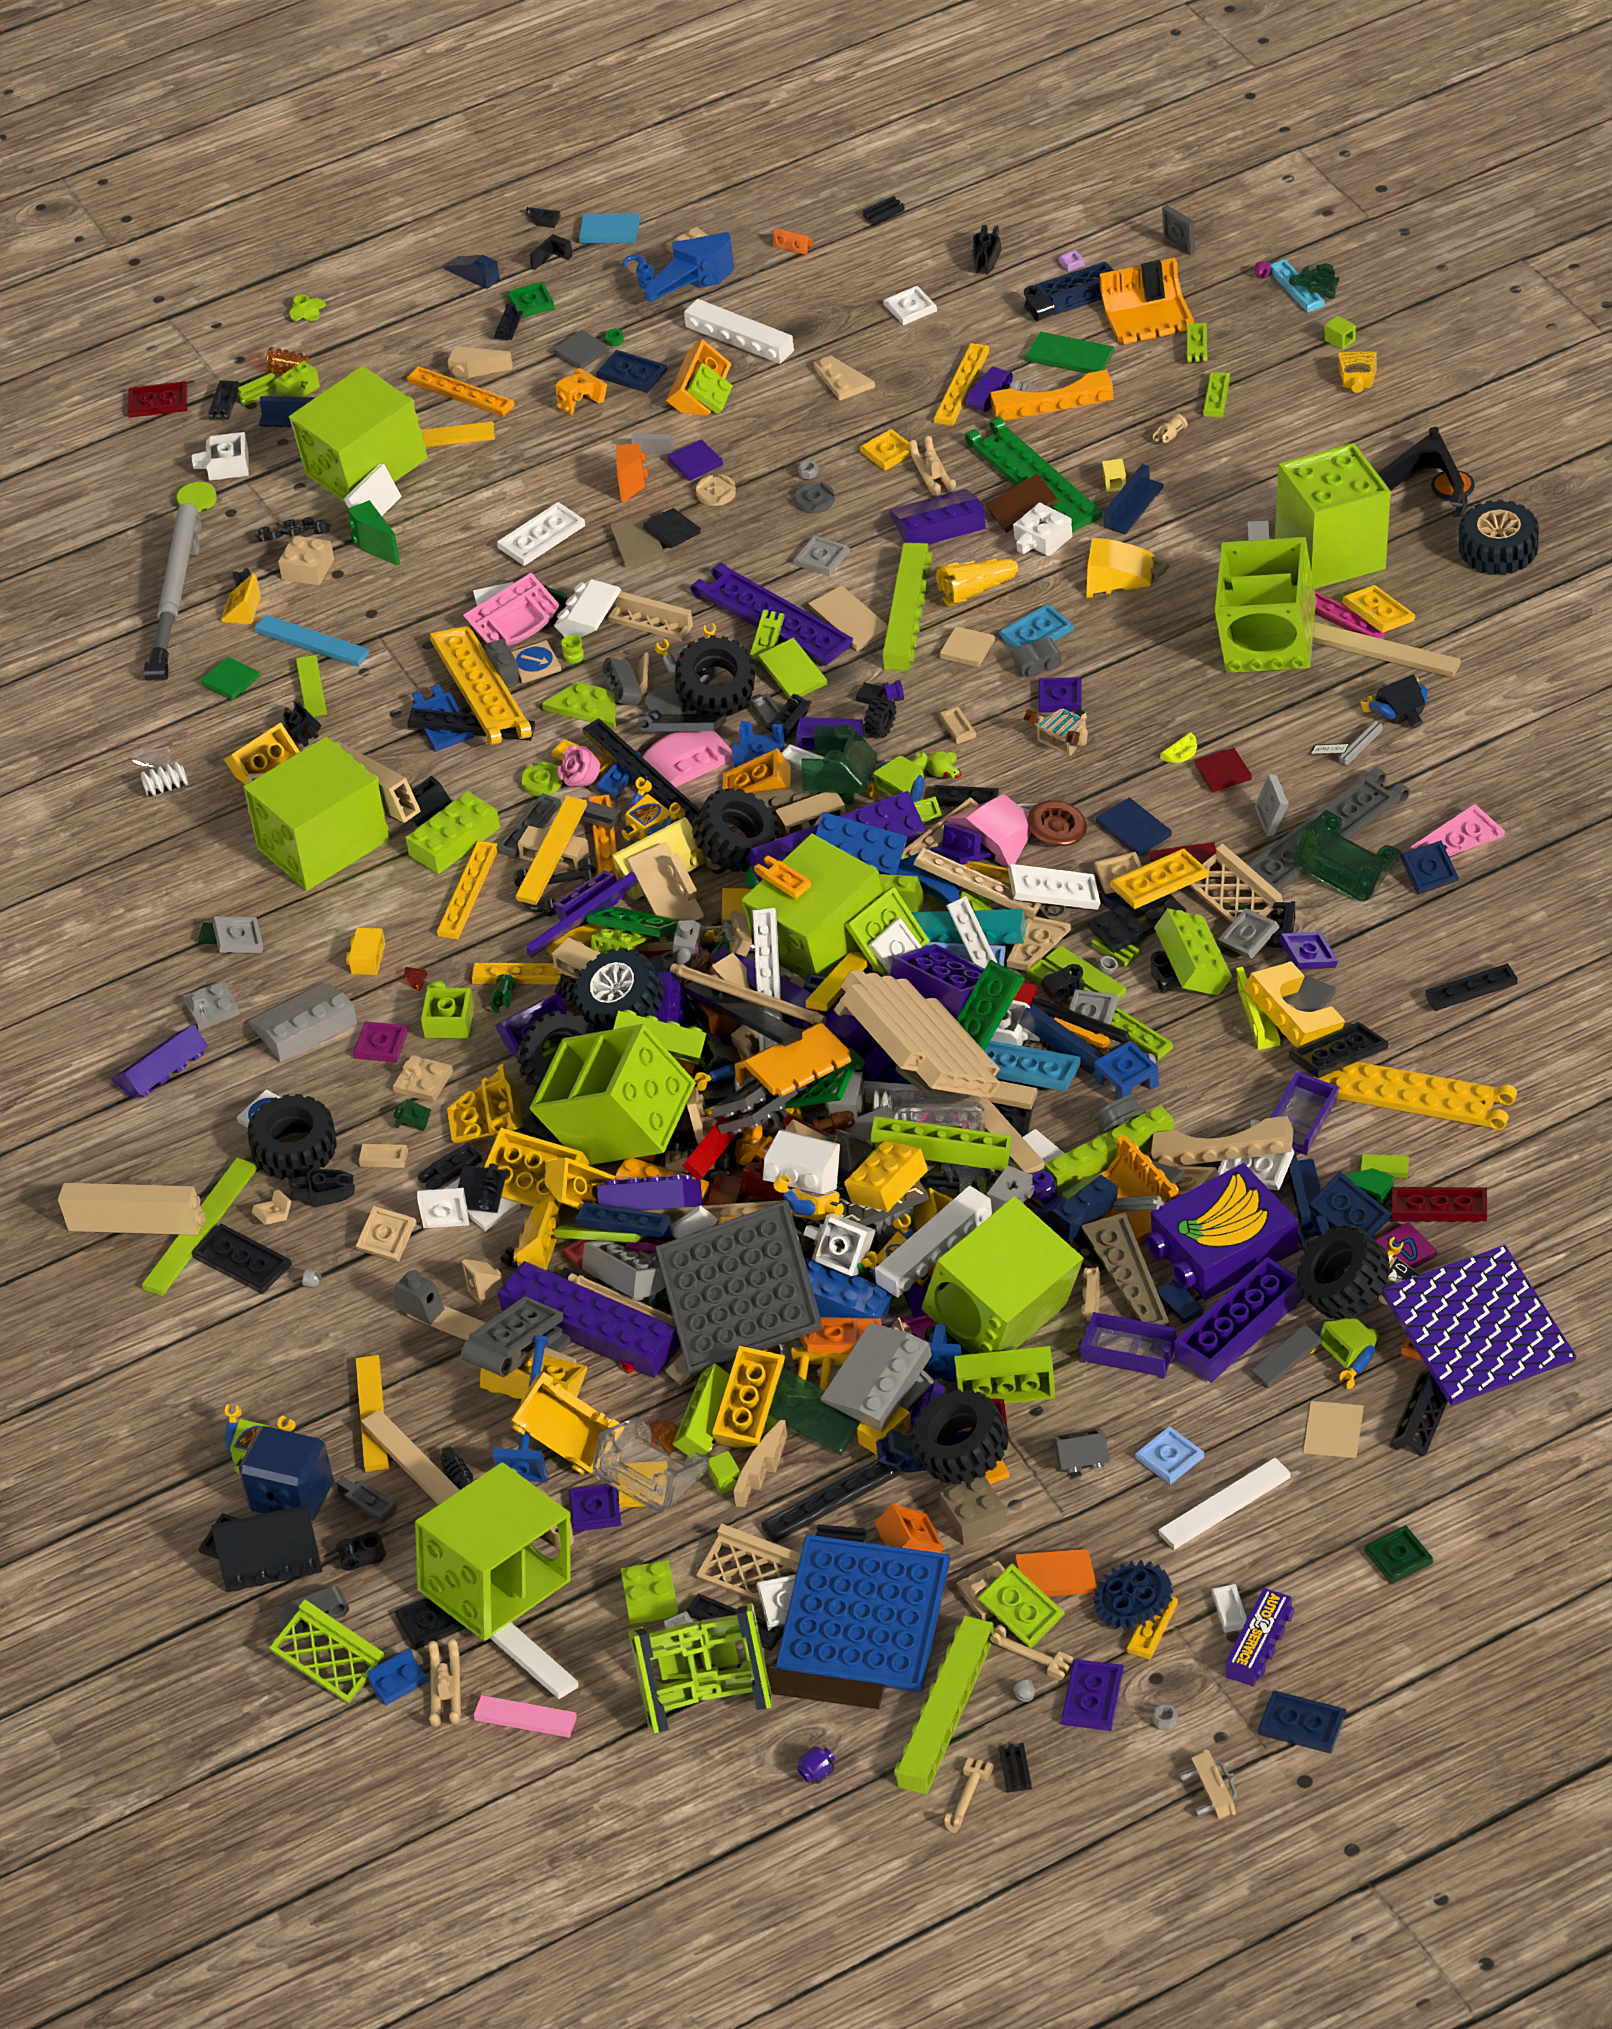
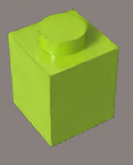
[1324,316,1356,350]
[706,1451,740,1495]

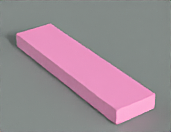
[474,1695,577,1738]

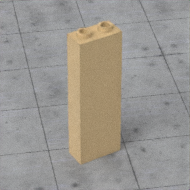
[337,741,421,823]
[58,1183,205,1235]

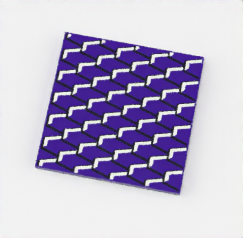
[1382,1245,1577,1406]

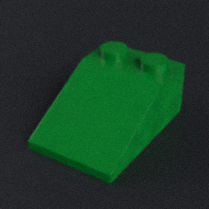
[347,500,400,566]

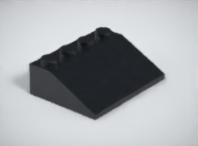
[211,1505,322,1592]

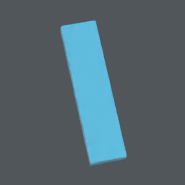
[1270,259,1325,313]

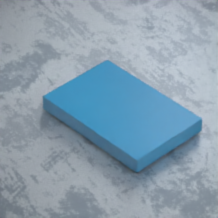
[579,213,641,243]
[999,604,1074,649]

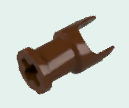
[813,1111,855,1135]

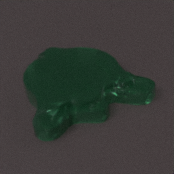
[1289,263,1339,299]

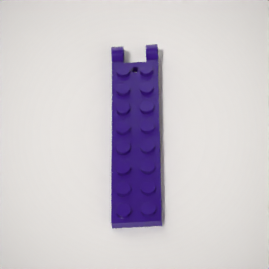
[690,563,853,666]

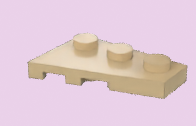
[813,356,875,401]
[1007,917,1071,971]

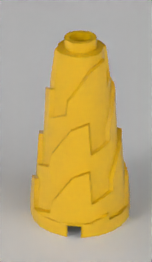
[936,558,1019,606]

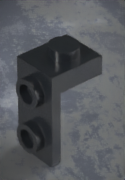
[529,234,573,270]

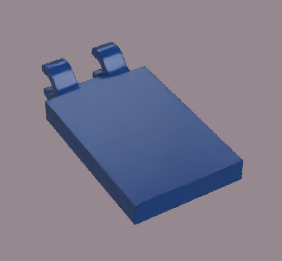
[411,684,474,752]

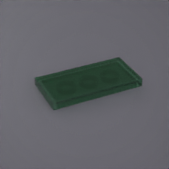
[768,1368,861,1456]

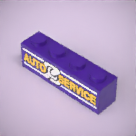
[1225,1588,1294,1687]

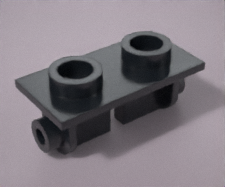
[493,302,523,340]

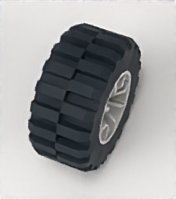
[574,948,664,1032]

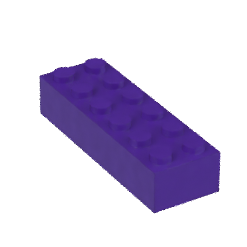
[1174,1257,1304,1383]

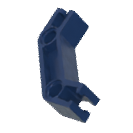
[876,1427,975,1473]

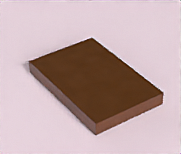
[986,473,1058,533]

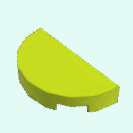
[1160,732,1197,763]

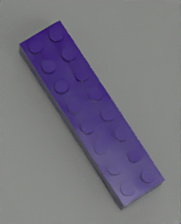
[747,791,926,883]
[497,1261,681,1378]

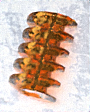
[266,347,309,374]

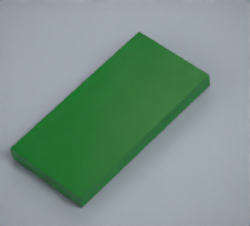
[1026,331,1114,373]
[587,906,683,937]
[956,959,1025,1051]

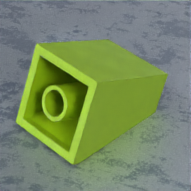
[878,874,924,912]

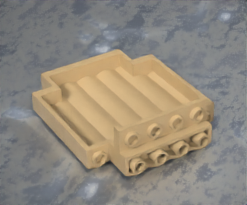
[834,970,1001,1098]

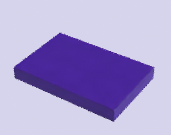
[1061,1659,1124,1731]

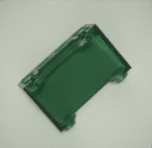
[1294,810,1402,901]

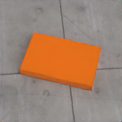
[1015,1549,1097,1597]

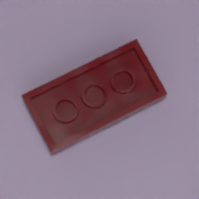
[1392,1187,1487,1223]

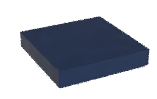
[1400,840,1459,895]

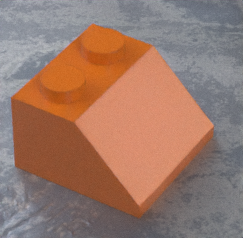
[616,443,648,502]
[875,1503,945,1553]

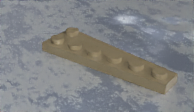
[1081,1213,1170,1327]

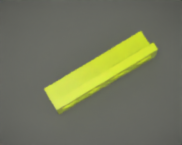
[1236,967,1281,1050]

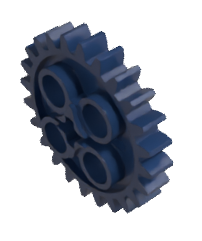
[1093,1560,1174,1631]

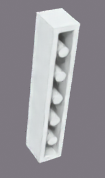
[684,299,794,364]
[875,1186,992,1298]

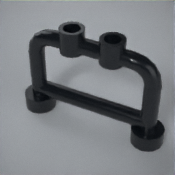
[514,858,596,917]

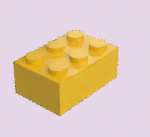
[844,1141,928,1212]

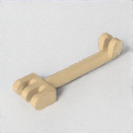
[990,1625,1074,1680]
[945,1757,993,1833]

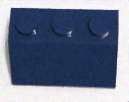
[1035,1174,1118,1242]

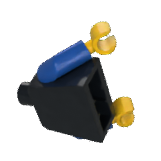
[1360,674,1428,728]
[694,1030,742,1091]

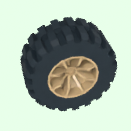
[1459,500,1539,575]

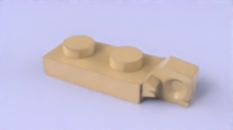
[1081,1267,1100,1321]

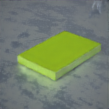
[758,638,827,700]
[977,1563,1065,1649]

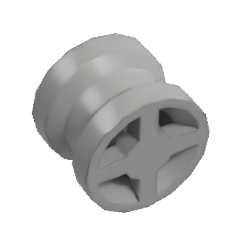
[1010,379,1031,392]

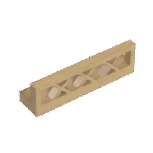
[608,591,693,641]

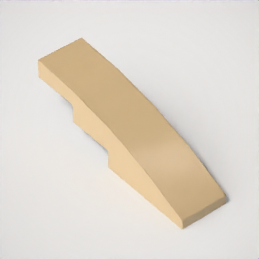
[734,1420,787,1507]

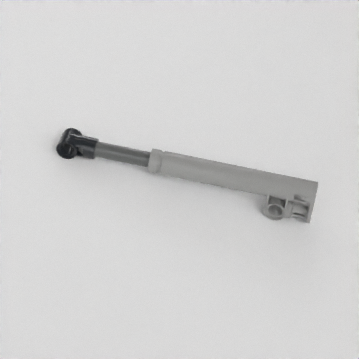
[144,504,202,680]

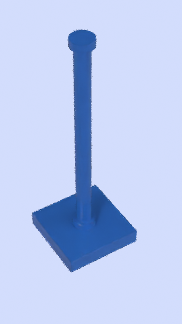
[493,1335,548,1482]

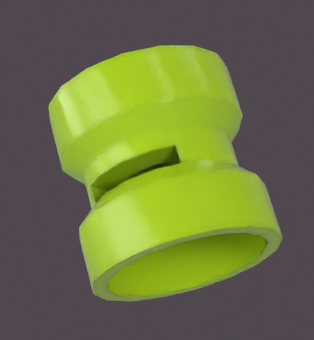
[561,635,584,664]

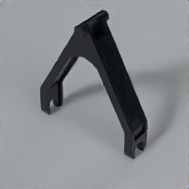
[1377,427,1468,517]

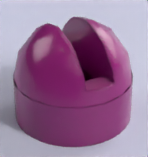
[1255,261,1271,279]

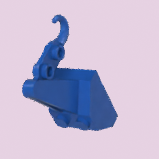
[623,232,734,301]

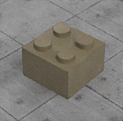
[940,1476,1007,1545]

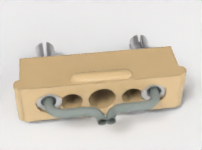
[721,911,755,957]
[1180,1749,1237,1819]

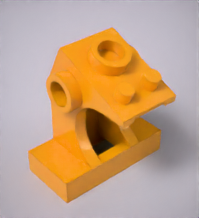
[555,368,607,415]

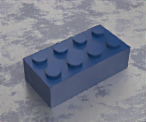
[816,812,907,875]
[805,1258,893,1324]

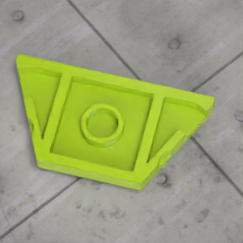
[542,682,616,729]

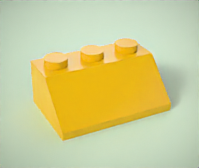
[224,723,300,785]
[545,1157,616,1210]
[514,1194,560,1270]

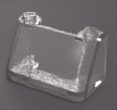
[887,1090,986,1132]
[593,1416,710,1513]

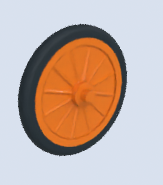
[1431,470,1475,500]

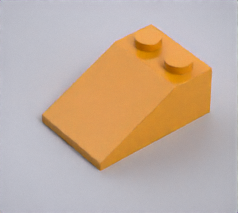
[722,748,791,794]

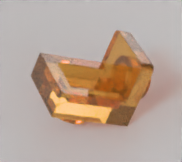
[642,1420,678,1455]

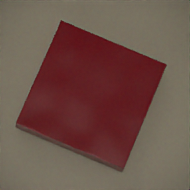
[1195,748,1252,792]

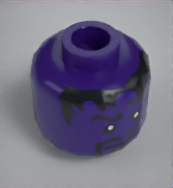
[1031,1171,1058,1205]
[797,1746,835,1784]

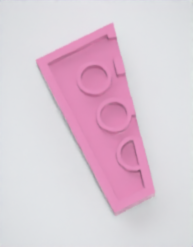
[1410,804,1505,856]

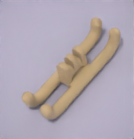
[909,436,956,497]
[428,1639,461,1727]

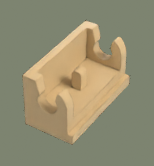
[731,1025,759,1058]

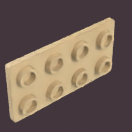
[628,842,704,921]

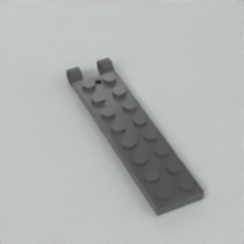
[1247,767,1410,892]

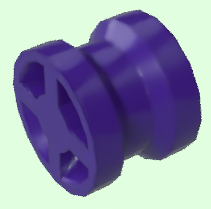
[883,680,904,701]

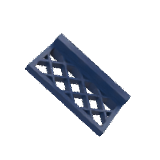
[1035,261,1115,315]

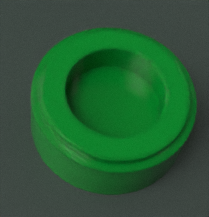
[604,329,624,347]

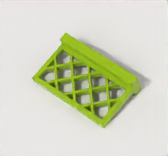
[269,1599,385,1704]

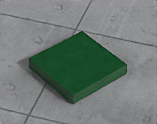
[1364,1525,1433,1585]

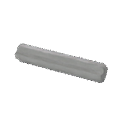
[1339,721,1383,766]
[1113,1196,1163,1212]

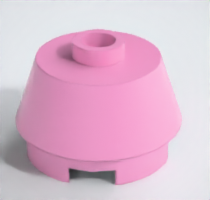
[558,746,600,786]

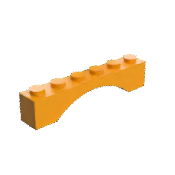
[990,370,1113,421]

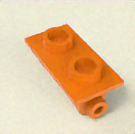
[772,228,813,255]

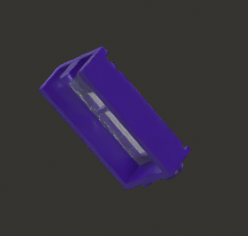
[1270,1071,1339,1156]
[1078,1312,1177,1379]

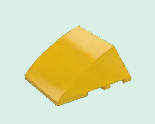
[1087,538,1155,598]
[447,1064,524,1143]

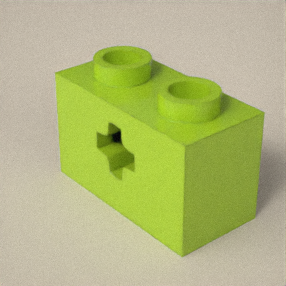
[274,361,320,397]

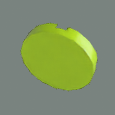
[177,482,217,513]
[521,762,564,796]

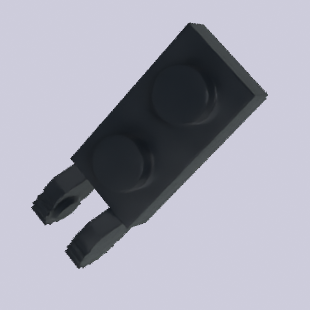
[418,1143,482,1190]

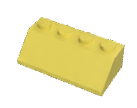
[612,817,706,901]

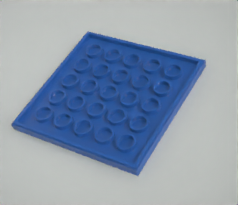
[775,1535,951,1693]

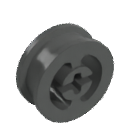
[1092,1093,1146,1135]

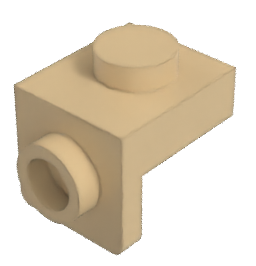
[252,1190,291,1225]

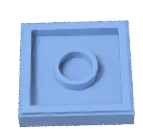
[1135,1426,1204,1485]

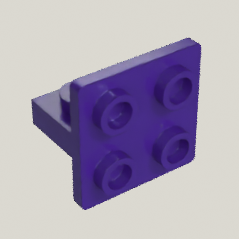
[931,823,991,865]

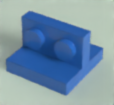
[923,1324,962,1382]

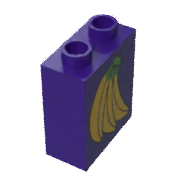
[1146,1163,1298,1300]

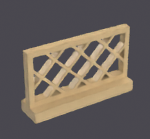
[1188,843,1283,924]
[696,1524,801,1604]

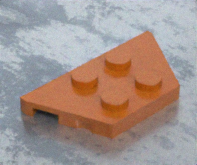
[799,1317,882,1354]

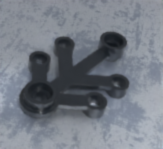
[254,517,330,542]
[669,1131,737,1168]

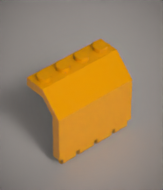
[1099,258,1194,345]
[734,1022,851,1097]
[1097,1135,1180,1244]

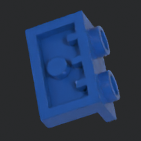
[368,1649,428,1706]

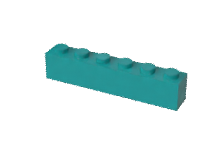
[911,909,1027,944]

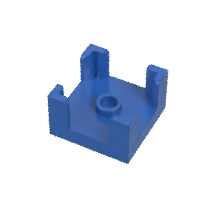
[732,721,785,768]
[1094,1041,1159,1100]

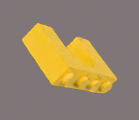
[1244,961,1345,1048]

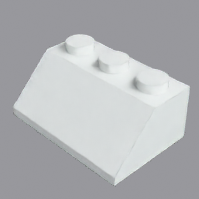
[554,579,621,638]
[763,1130,840,1194]

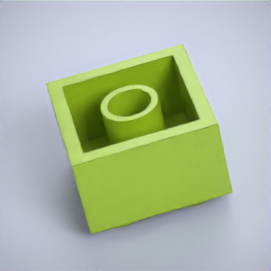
[421,988,475,1039]
[621,1560,679,1625]

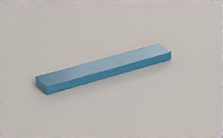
[255,615,369,667]

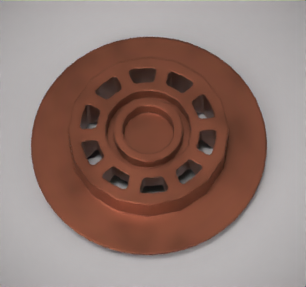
[1027,800,1087,846]

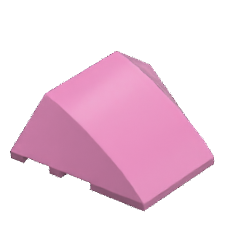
[946,795,1032,868]

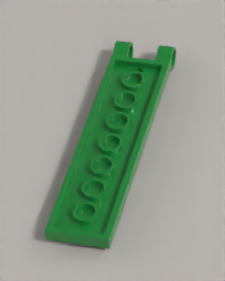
[964,416,1102,532]

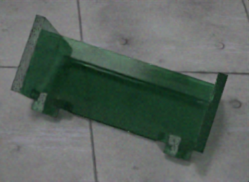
[801,724,877,793]

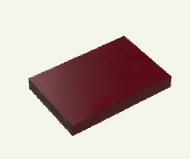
[128,381,188,418]
[1150,842,1222,881]

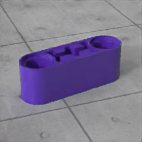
[966,366,1013,412]

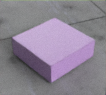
[1059,250,1085,272]

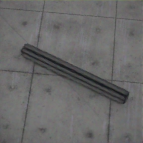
[1031,997,1130,1044]

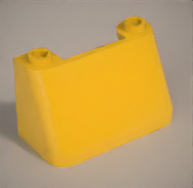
[510,1372,623,1475]

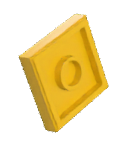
[860,429,912,471]

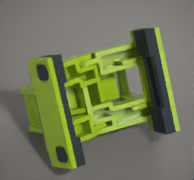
[628,1603,772,1734]

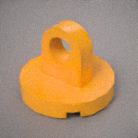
[735,1125,767,1166]

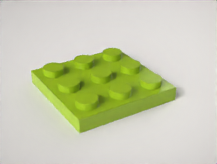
[845,887,930,976]

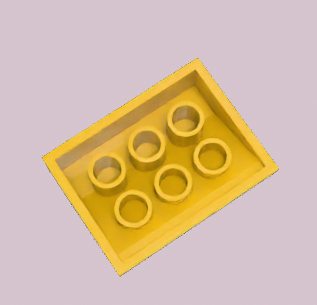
[484,1128,589,1213]

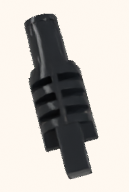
[441,1447,473,1489]

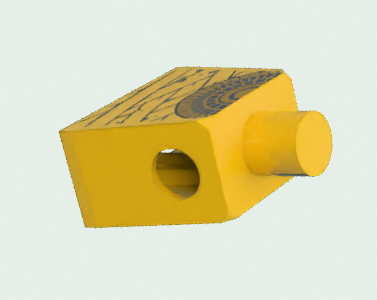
[1338,352,1377,393]

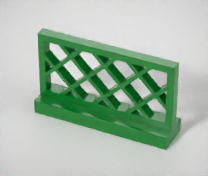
[783,1048,865,1109]

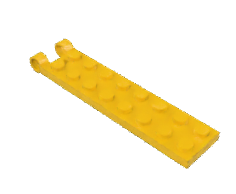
[430,626,532,745]
[1311,1062,1517,1130]

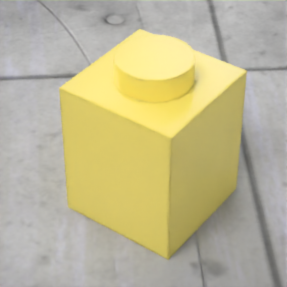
[1102,459,1126,492]

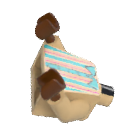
[1023,709,1088,756]

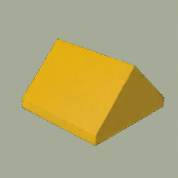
[221,573,261,624]

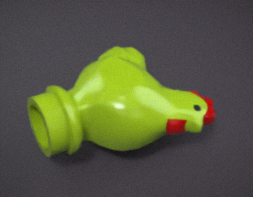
[916,751,962,778]

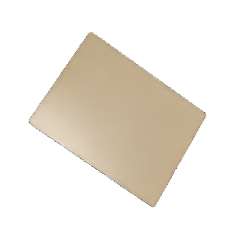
[1303,1401,1364,1458]

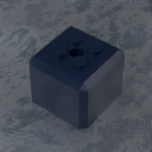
[238,1426,334,1521]

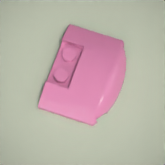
[463,573,559,646]
[642,731,733,787]

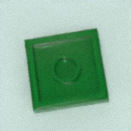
[507,282,555,318]
[201,656,260,700]

